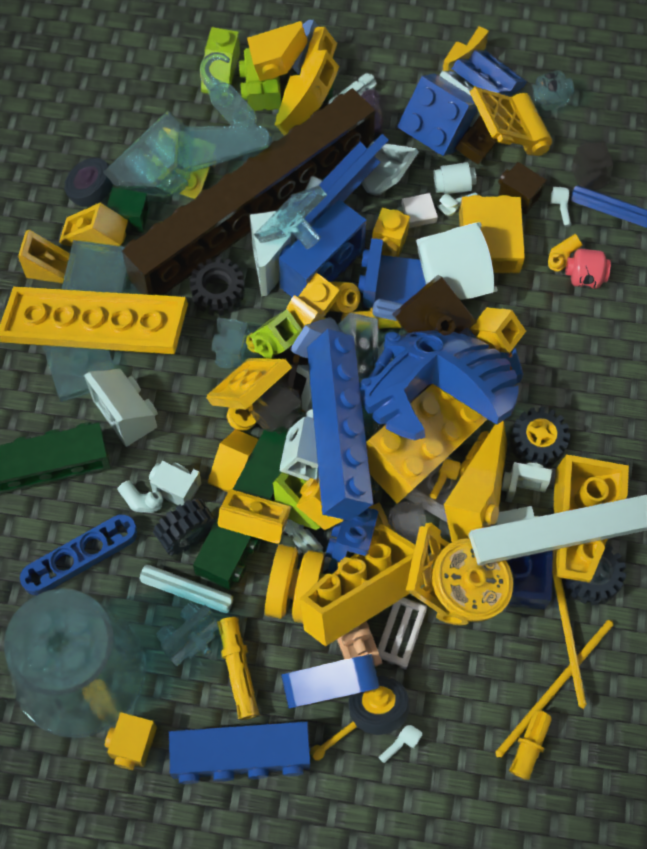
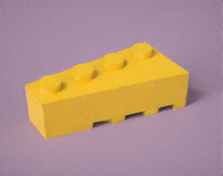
[300,524,425,646]

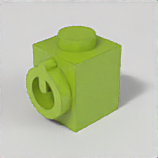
[249,309,302,359]

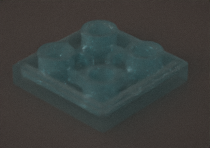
[62,240,128,293]

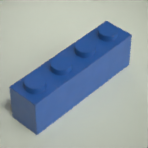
[169,722,310,784]

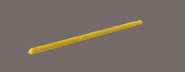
[548,550,587,709]
[496,620,614,757]

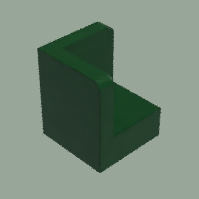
[107,187,150,233]

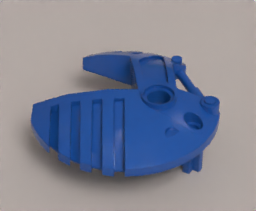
[359,330,519,440]

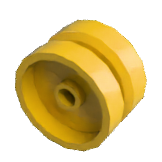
[265,544,325,623]

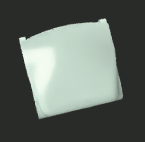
[416,222,498,300]

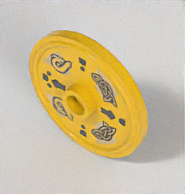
[432,539,513,622]

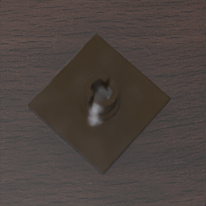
[392,275,477,336]

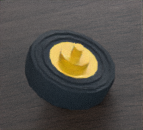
[348,675,410,735]

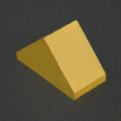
[18,230,77,284]
[208,429,259,492]

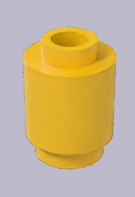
[329,281,360,313]

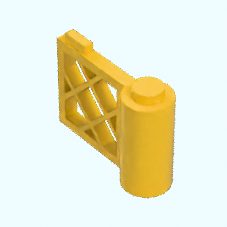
[470,87,552,156]
[406,523,469,625]

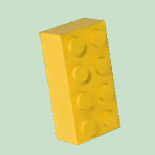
[366,384,487,504]

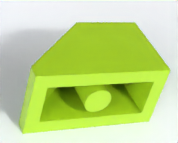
[201,27,240,97]

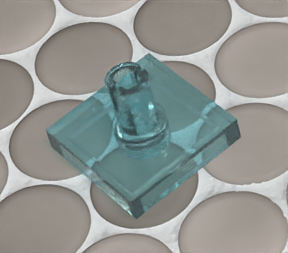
[253,186,327,249]

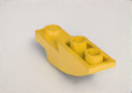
[274,27,339,136]

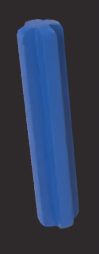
[571,185,647,228]

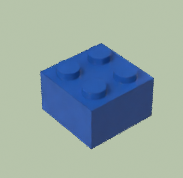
[397,73,478,156]

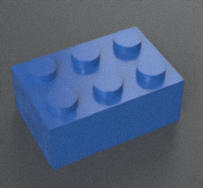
[279,199,367,298]

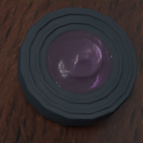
[64,158,115,207]

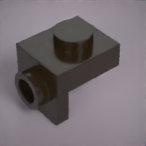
[455,114,501,165]

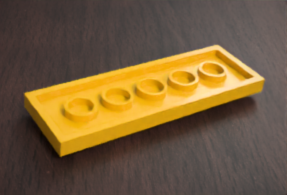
[0,287,188,354]

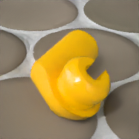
[548,233,583,271]

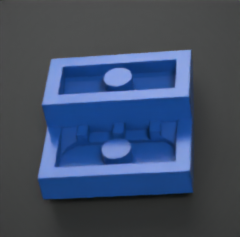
[452,50,527,96]

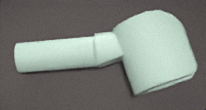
[550,187,571,227]
[438,192,477,216]
[379,725,422,763]

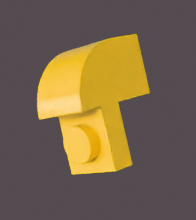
[286,273,342,330]

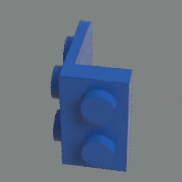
[358,238,426,309]

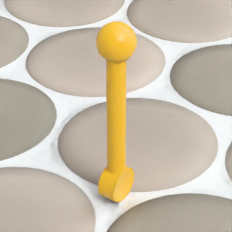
[310,722,357,761]

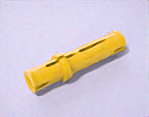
[217,617,260,721]

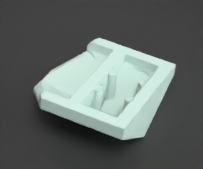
[361,142,418,195]

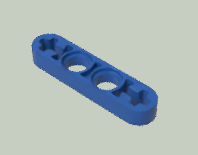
[20,515,137,596]

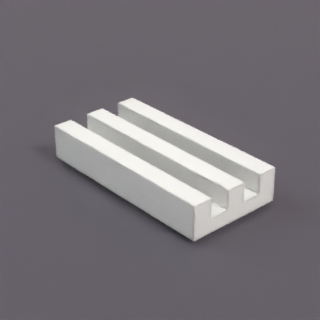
[377,598,428,670]

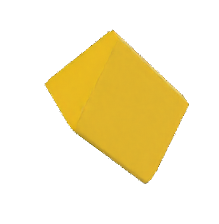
[218,489,291,544]

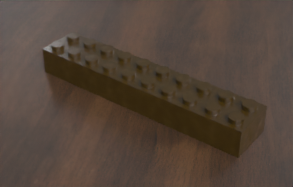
[121,88,375,296]

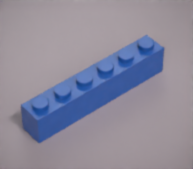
[307,328,373,521]

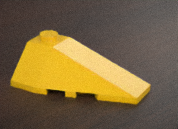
[444,421,508,542]
[554,454,629,582]

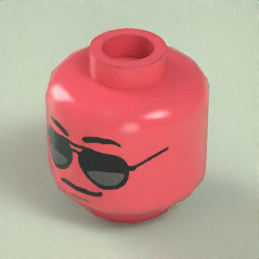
[565,249,611,289]

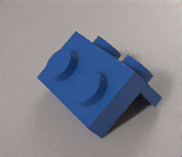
[325,508,378,573]

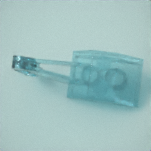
[104,52,272,196]

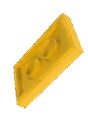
[206,358,292,409]

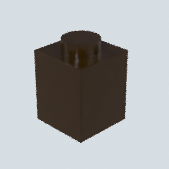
[498,162,547,215]

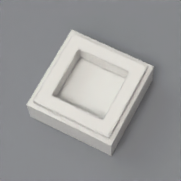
[402,193,438,228]

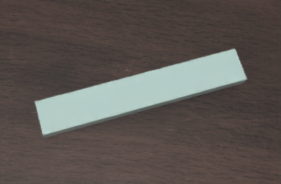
[468,495,647,566]

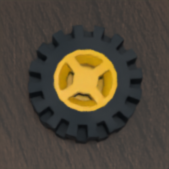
[510,407,570,468]

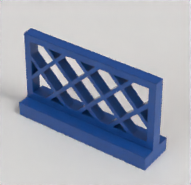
[287,134,388,240]

